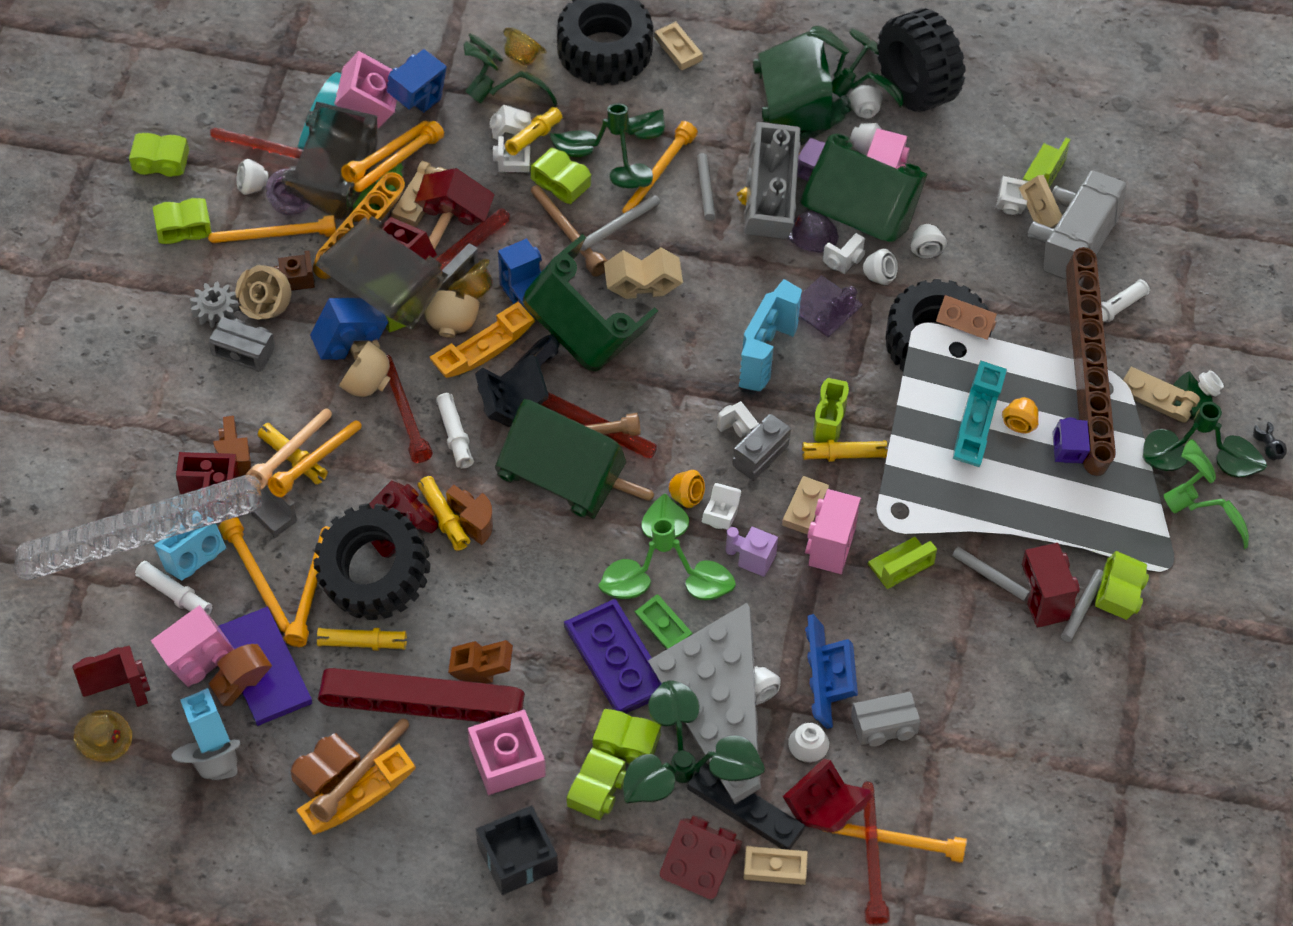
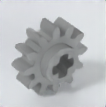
[190,281,239,328]

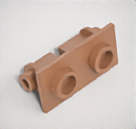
[936,295,997,340]

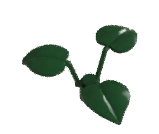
[807,25,903,108]
[464,33,557,107]
[550,103,665,189]
[1142,371,1267,478]
[623,680,765,804]

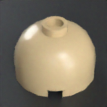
[235,265,292,320]
[424,290,480,338]
[339,341,391,397]

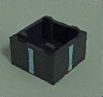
[476,805,558,895]

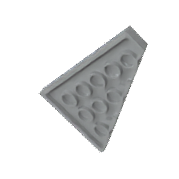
[648,603,761,803]

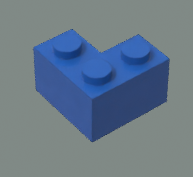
[386,49,447,113]
[498,238,542,317]
[310,298,388,360]

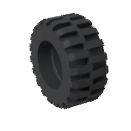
[557,0,653,86]
[877,8,966,112]
[885,279,992,372]
[313,504,430,620]

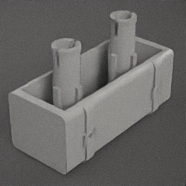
[744,122,800,239]
[1028,170,1126,279]

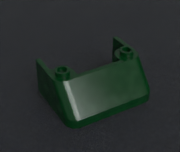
[523,234,658,371]

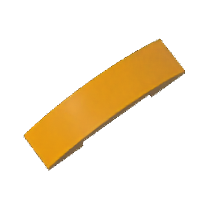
[430,302,535,378]
[296,744,416,835]

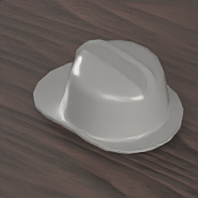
[172,739,240,780]

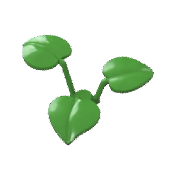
[1164,439,1249,549]
[598,493,736,600]

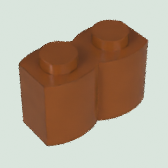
[290,733,361,799]

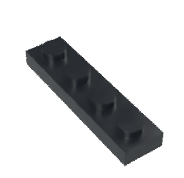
[687,763,805,850]

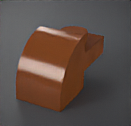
[213,416,251,477]
[446,485,493,545]
[448,640,513,684]
[209,644,272,706]

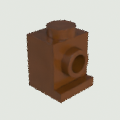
[274,250,315,291]

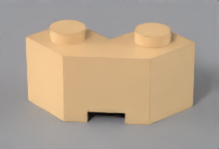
[604,248,683,299]

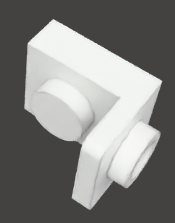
[717,401,759,438]

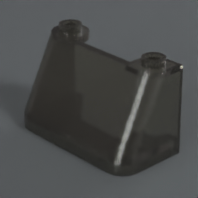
[282,102,377,221]
[315,216,448,330]

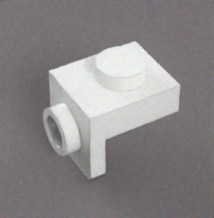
[490,105,531,140]
[493,136,530,172]
[996,176,1028,215]
[823,233,865,274]
[702,483,741,530]

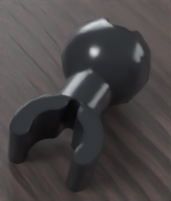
[1253,422,1287,460]

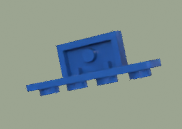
[805,614,858,729]

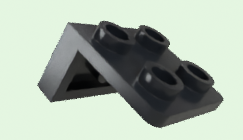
[475,355,549,427]

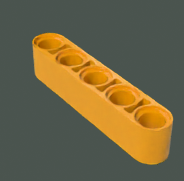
[313,172,405,279]

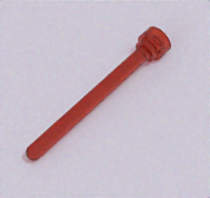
[210,128,329,170]
[386,354,433,463]
[862,781,890,925]

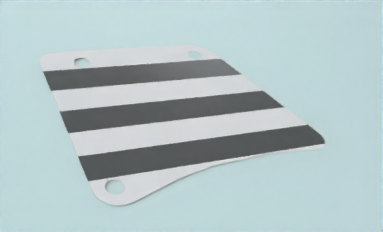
[876,323,1174,572]

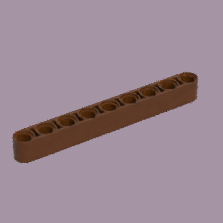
[1066,247,1116,476]

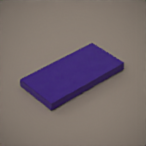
[564,599,661,714]
[218,606,312,726]

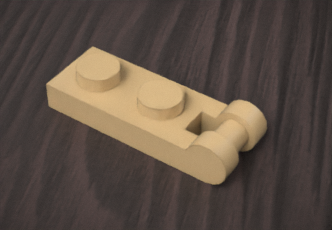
[391,161,447,227]
[1123,367,1200,423]

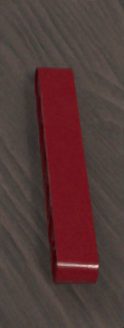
[318,668,525,723]

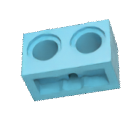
[154,513,226,581]
[180,688,230,753]

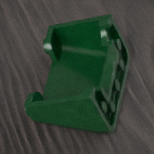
[753,31,832,131]
[800,134,928,242]
[495,399,626,519]

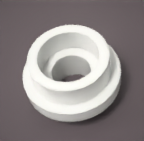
[1198,370,1224,397]

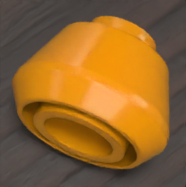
[1002,397,1039,434]
[669,470,705,508]

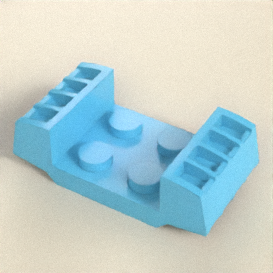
[739,279,802,391]

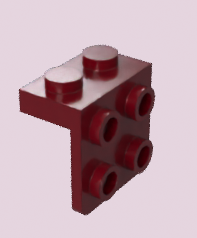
[369,480,439,558]
[72,645,151,707]
[782,759,873,833]
[660,815,743,899]

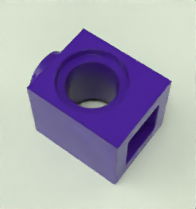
[1052,417,1090,464]

